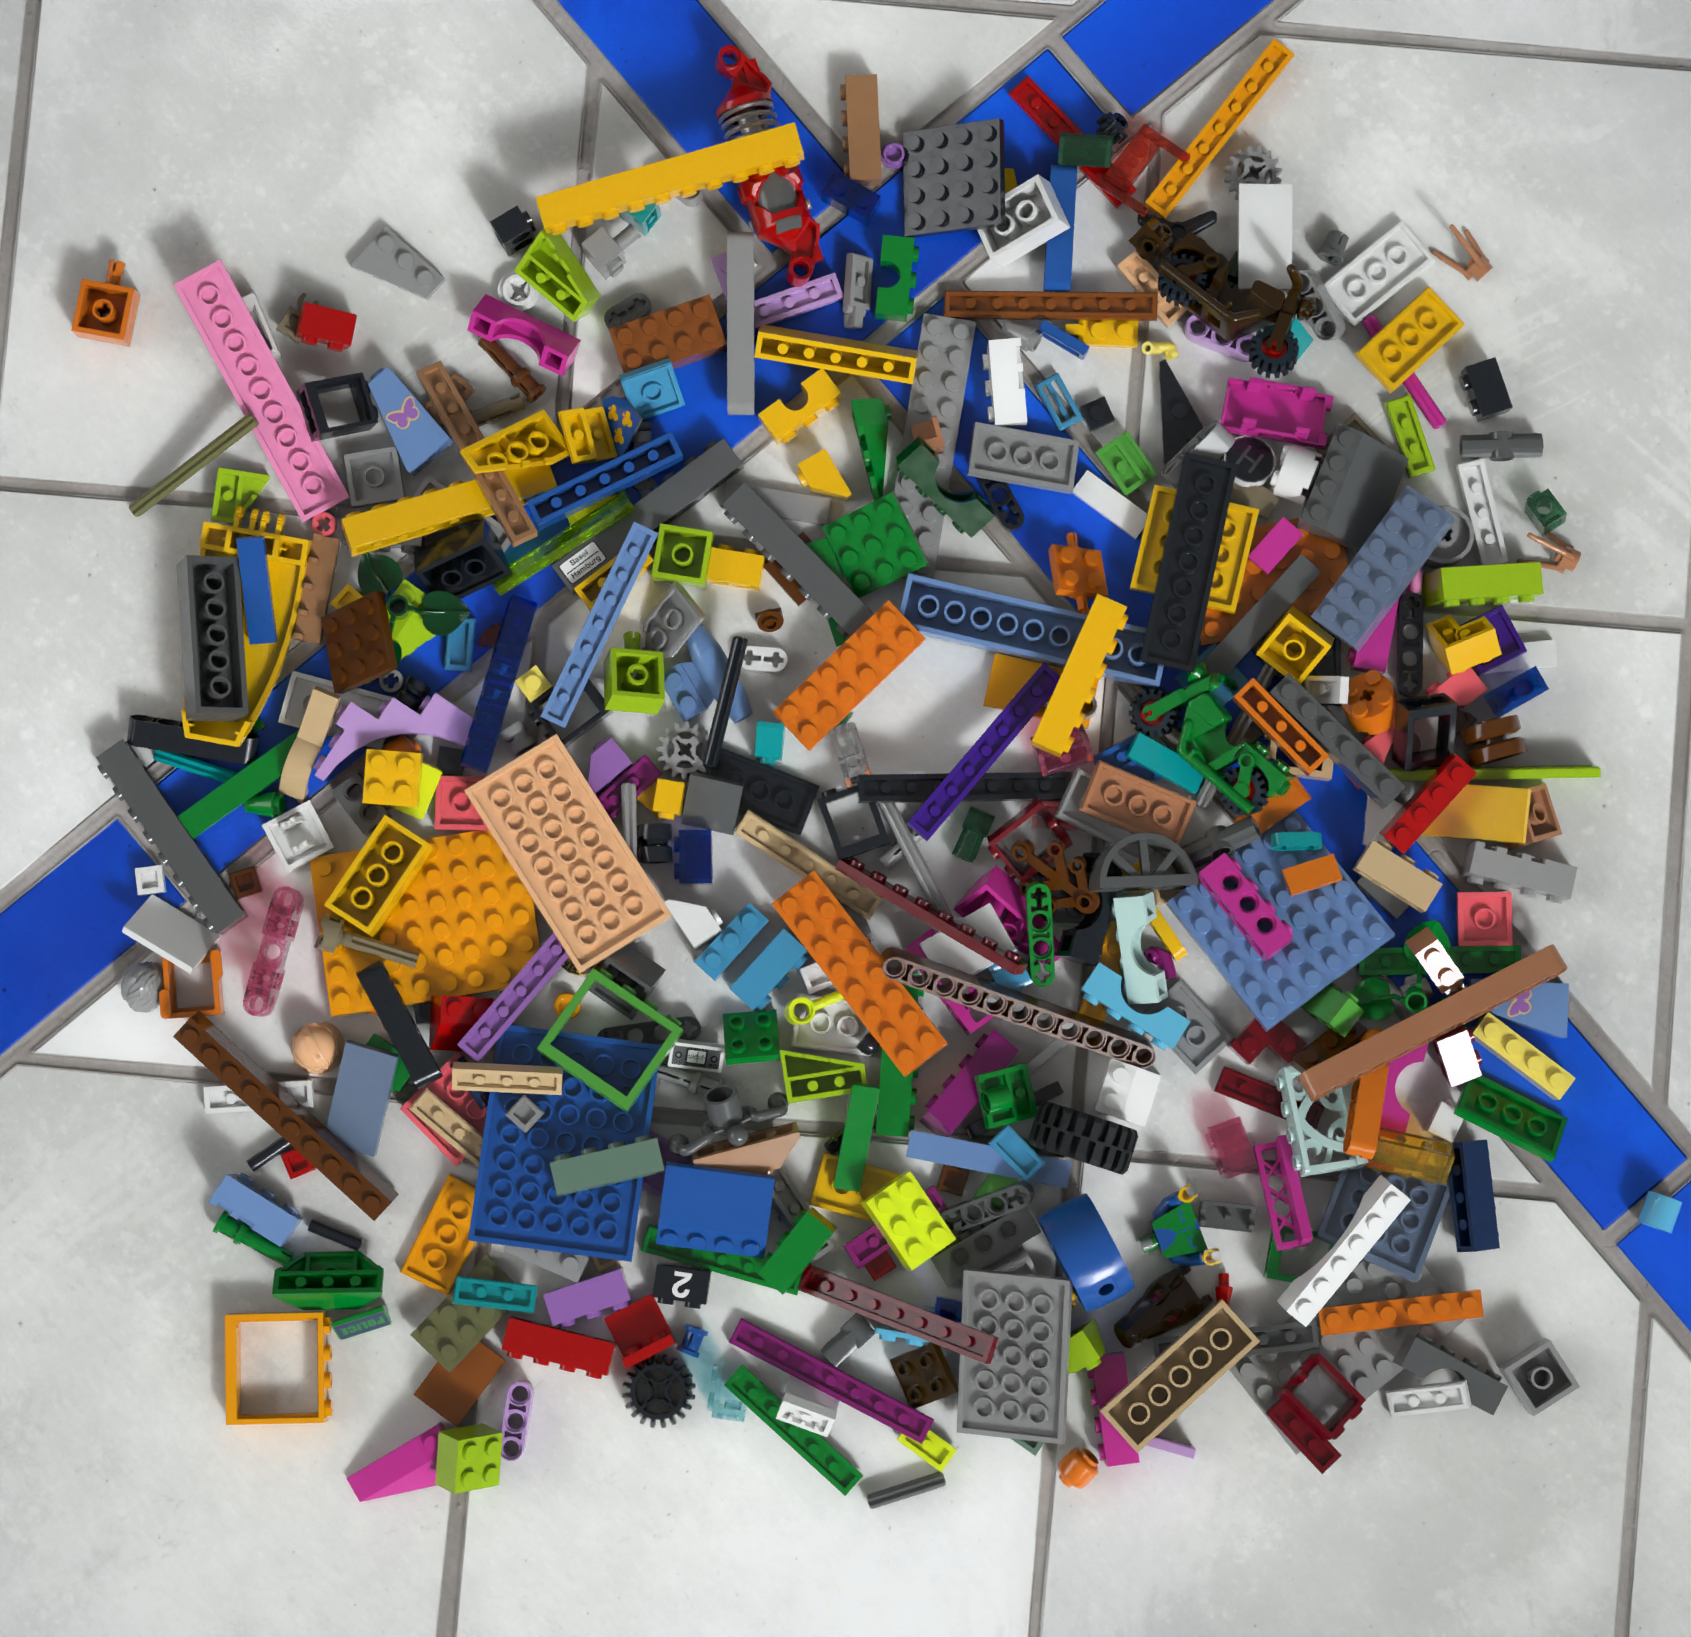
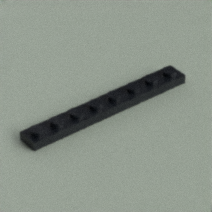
[857,772,1071,803]

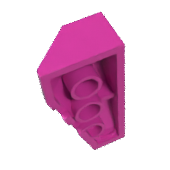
[953,865,1061,964]
[346,1422,445,1502]

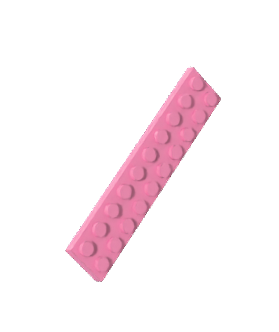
[173,259,350,523]

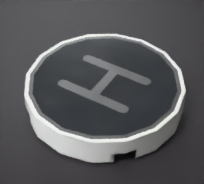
[1222,435,1276,487]

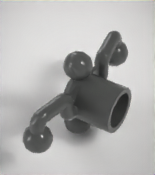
[668,1084,789,1156]

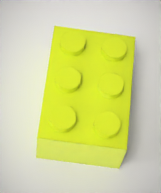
[861,1171,956,1271]

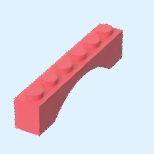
[1345,667,1488,790]

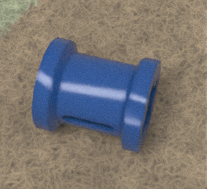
[676,1323,708,1358]

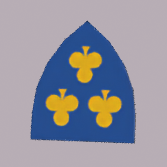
[603,396,651,457]

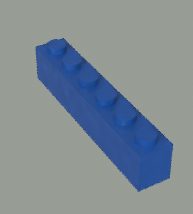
[526,432,683,531]

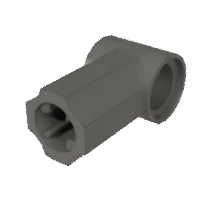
[820,1313,875,1367]

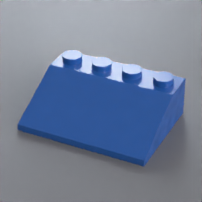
[656,1162,775,1258]

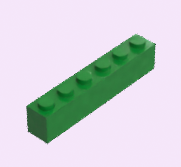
[876,974,924,1137]

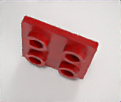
[604,1294,677,1369]

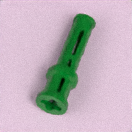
[213,1210,295,1266]

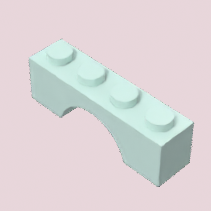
[1112,891,1168,1005]

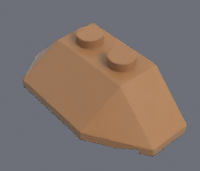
[692,1122,800,1174]

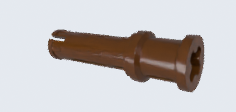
[478,338,547,403]

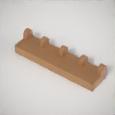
[292,533,341,645]

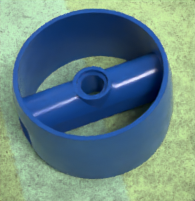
[1037,1193,1135,1313]

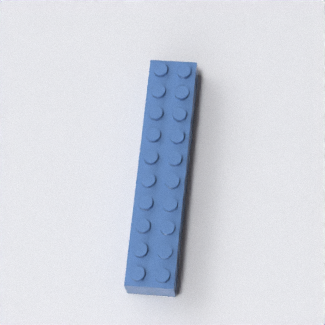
[900,573,1164,689]

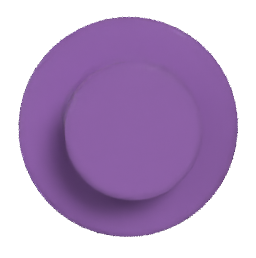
[881,142,905,169]

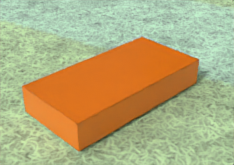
[1281,853,1343,897]

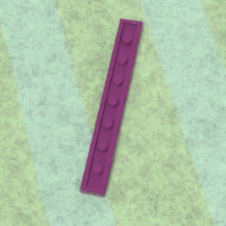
[729,1318,934,1444]

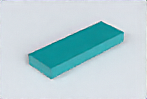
[1125,732,1204,794]
[453,1276,538,1313]

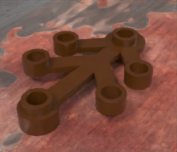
[1011,838,1100,914]

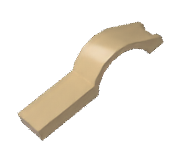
[278,686,341,804]

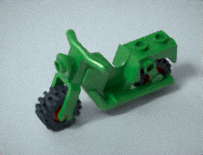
[1129,661,1295,815]

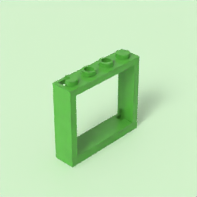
[537,968,683,1113]

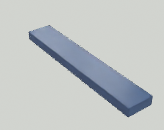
[906,1130,1072,1189]

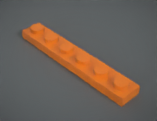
[1317,1289,1484,1336]

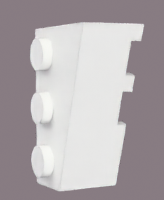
[982,337,1027,428]

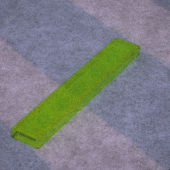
[493,490,635,596]

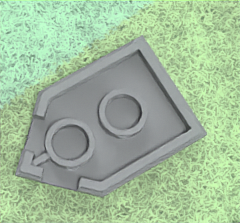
[642,582,705,658]

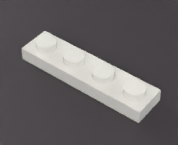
[1456,459,1509,565]
[203,1079,315,1114]

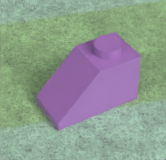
[588,738,633,796]

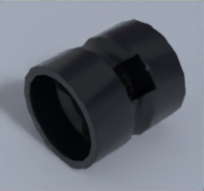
[637,823,673,864]

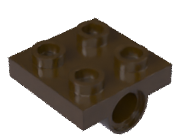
[890,1343,958,1409]

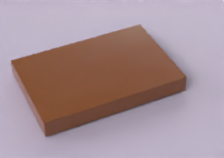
[413,1341,506,1427]

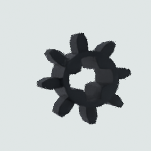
[1096,112,1129,146]

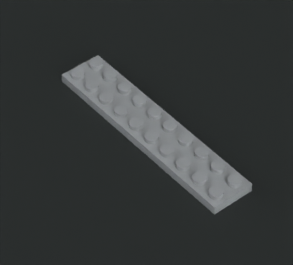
[894,313,976,579]

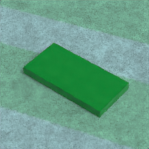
[1453,1076,1568,1163]

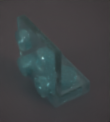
[707,1359,747,1422]

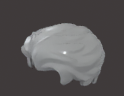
[121,961,164,1013]

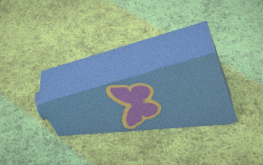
[368,367,454,477]
[1464,979,1569,1038]

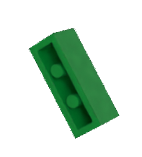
[758,1207,837,1295]

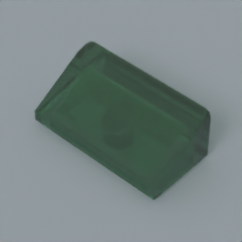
[1058,132,1113,168]

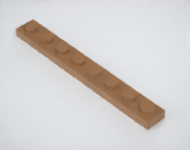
[417,361,538,547]

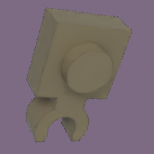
[276,293,319,344]

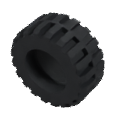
[1028,1101,1138,1175]

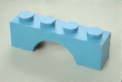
[1080,962,1191,1050]

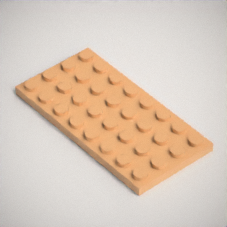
[464,734,672,974]

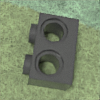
[331,772,393,836]

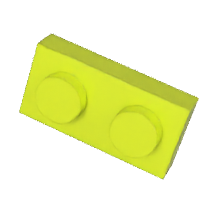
[897,1429,957,1472]

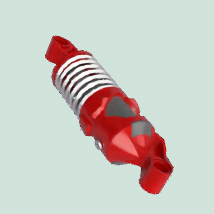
[715,45,823,287]

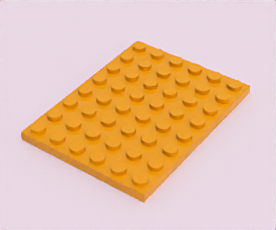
[310,830,541,1017]

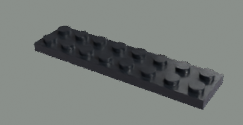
[1139,452,1238,673]

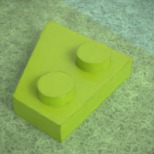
[210,467,270,524]

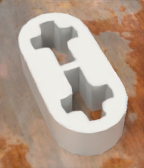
[741,646,788,673]

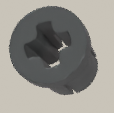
[1317,230,1349,265]

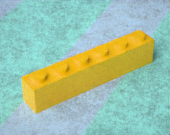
[754,324,918,384]
[1030,594,1129,758]

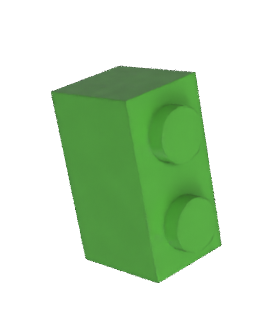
[1301,983,1365,1037]

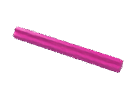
[1362,314,1447,429]

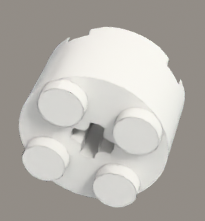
[1270,444,1323,505]

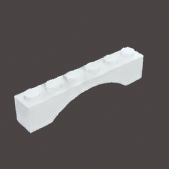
[1277,1175,1411,1327]

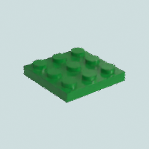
[822,492,929,598]

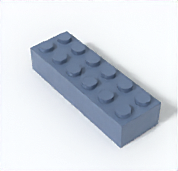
[1311,485,1455,652]

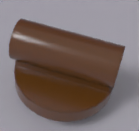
[755,607,784,632]

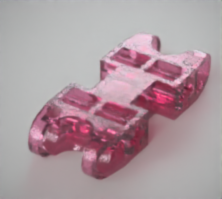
[243,886,304,1017]

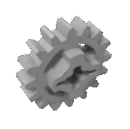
[1224,146,1282,200]
[656,721,708,780]

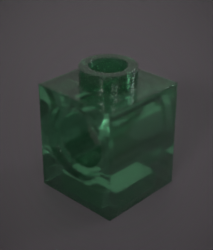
[1524,488,1567,537]

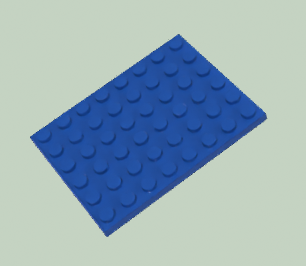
[468,1025,661,1262]

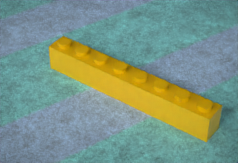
[341,465,557,557]

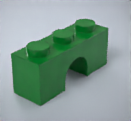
[875,235,919,322]

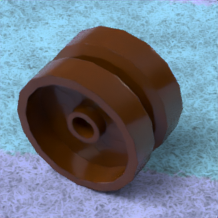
[1460,715,1528,767]

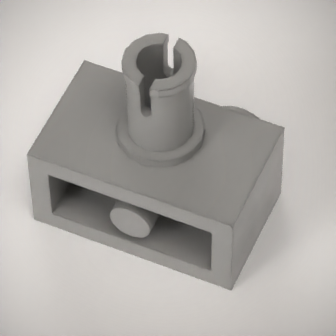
[581,223,641,280]

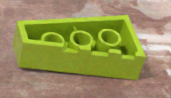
[1422,562,1544,608]

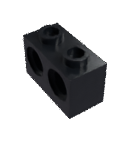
[490,205,537,257]

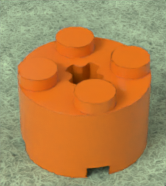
[1341,670,1398,735]

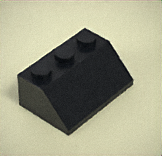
[414,519,512,599]

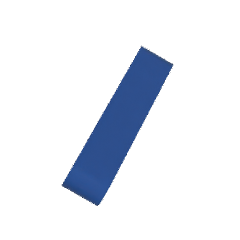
[1043,164,1077,292]

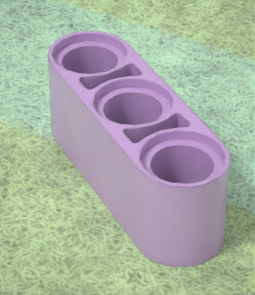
[1184,315,1255,362]
[501,1380,534,1461]

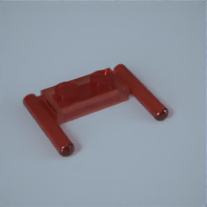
[1098,124,1190,217]

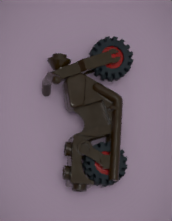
[1158,231,1317,378]

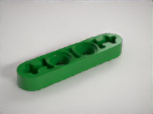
[1025,881,1055,987]

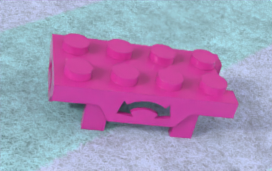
[1220,377,1334,449]

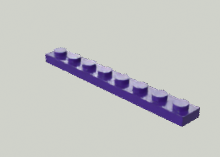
[907,662,1060,841]

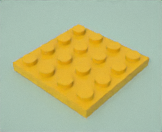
[1129,485,1259,614]

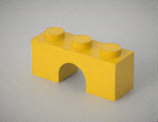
[758,369,841,445]

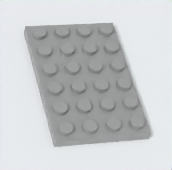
[957,1268,1073,1444]

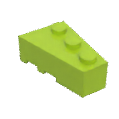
[514,229,601,322]
[780,1050,868,1104]

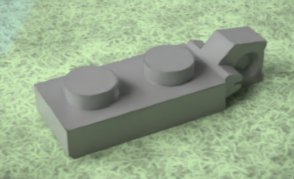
[843,253,873,330]

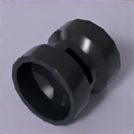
[395,675,431,711]

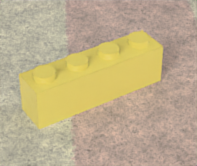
[1471,1012,1576,1100]

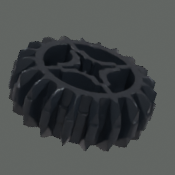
[622,1354,696,1428]

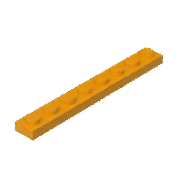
[1144,38,1295,220]

